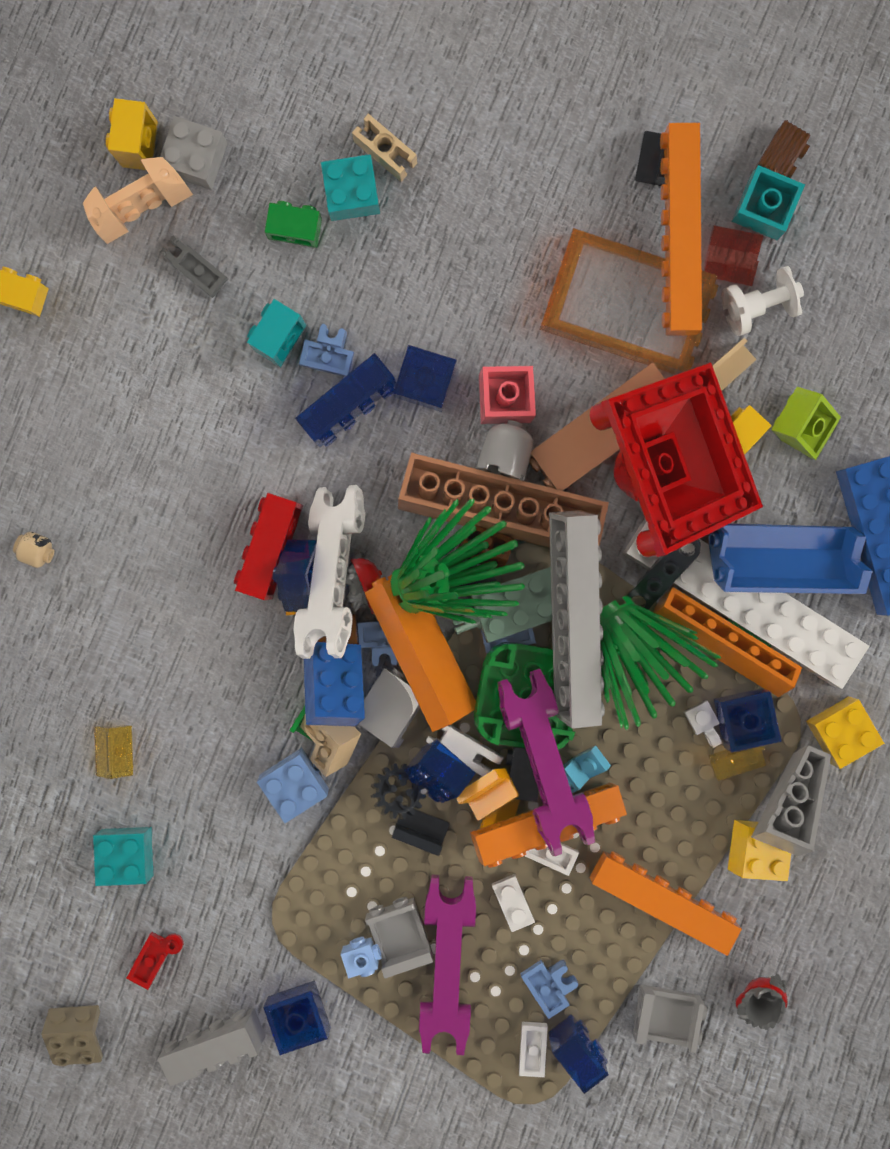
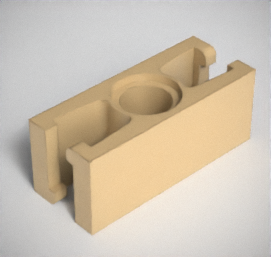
[352,114,417,182]

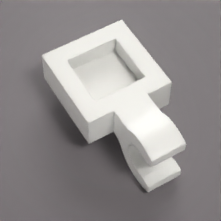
[684,700,722,748]

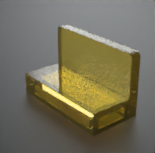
[94,725,133,779]
[709,740,766,781]

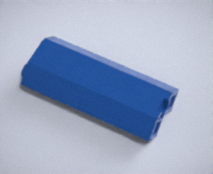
[709,524,873,594]

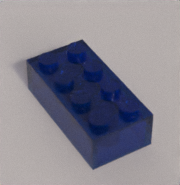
[295,353,397,447]

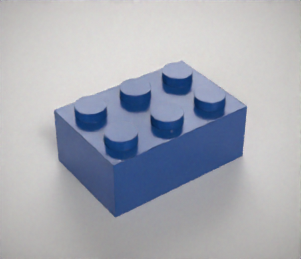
[304,642,365,727]

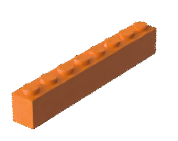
[660,123,702,336]

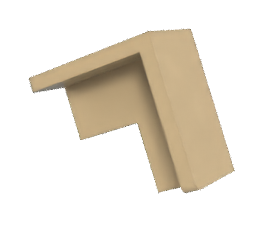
[300,716,361,777]

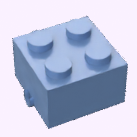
[257,748,329,823]

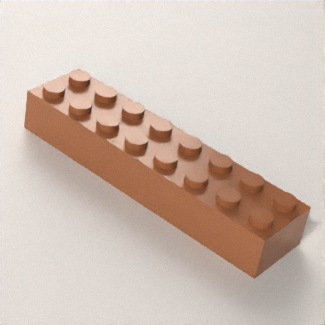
[398,453,609,548]

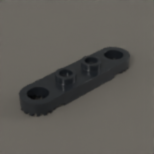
[627,539,701,610]

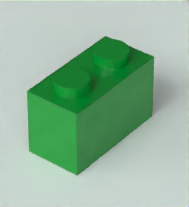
[264,201,322,248]

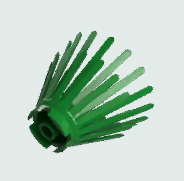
[390,499,525,624]
[600,596,721,730]

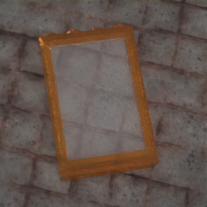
[539,228,719,375]

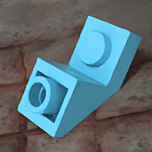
[563,745,611,793]

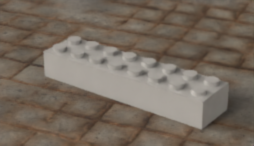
[549,511,605,729]

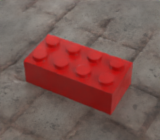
[234,493,304,600]

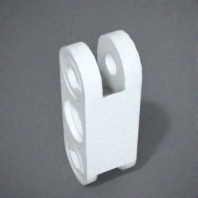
[426,725,504,776]

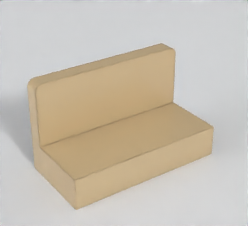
[713,337,756,391]

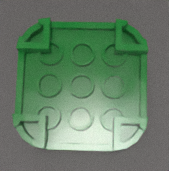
[474,642,576,750]

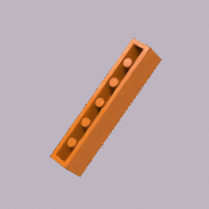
[653,587,802,697]
[470,782,627,868]
[589,851,742,956]

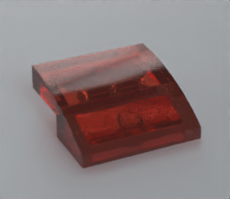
[703,225,764,286]

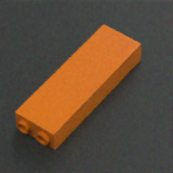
[365,575,476,732]

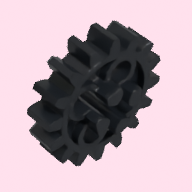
[371,763,426,819]

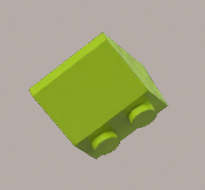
[771,387,841,460]

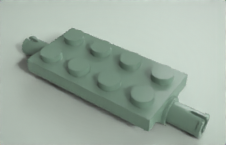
[452,567,552,643]

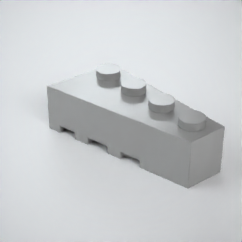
[751,745,831,856]

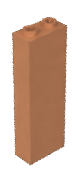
[529,363,665,491]

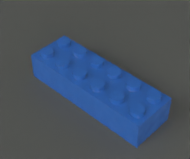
[836,456,890,616]

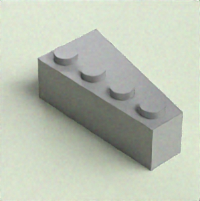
[158,1008,266,1086]

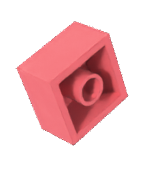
[479,366,536,424]

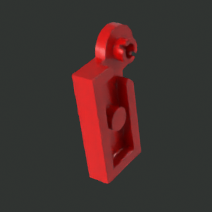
[126,932,184,990]

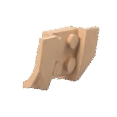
[83,157,193,244]

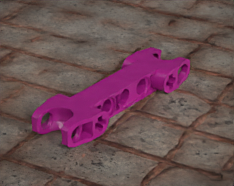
[498,669,595,856]
[419,874,476,1056]

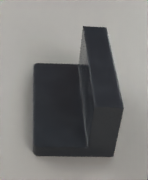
[635,131,665,186]
[392,805,450,856]

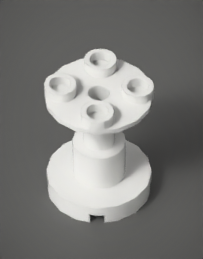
[721,266,804,336]

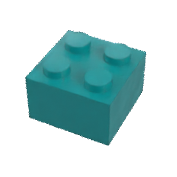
[321,154,380,221]
[731,165,806,240]
[247,299,307,368]
[93,827,154,886]

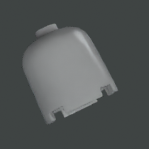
[475,420,533,481]

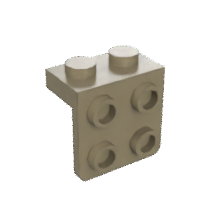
[41,1005,103,1066]

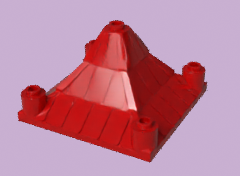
[590,362,763,557]

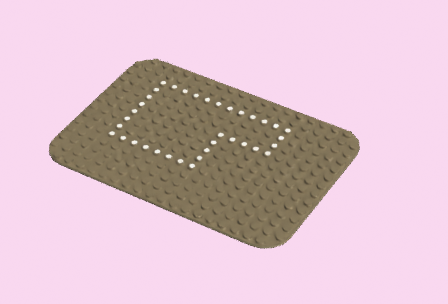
[272,542,801,1104]

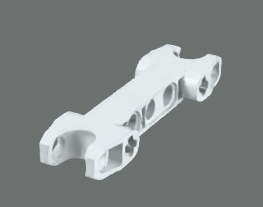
[293,485,365,659]

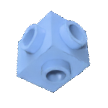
[341,937,382,979]

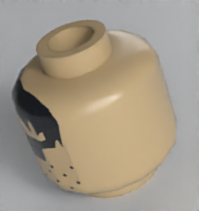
[13,531,55,568]

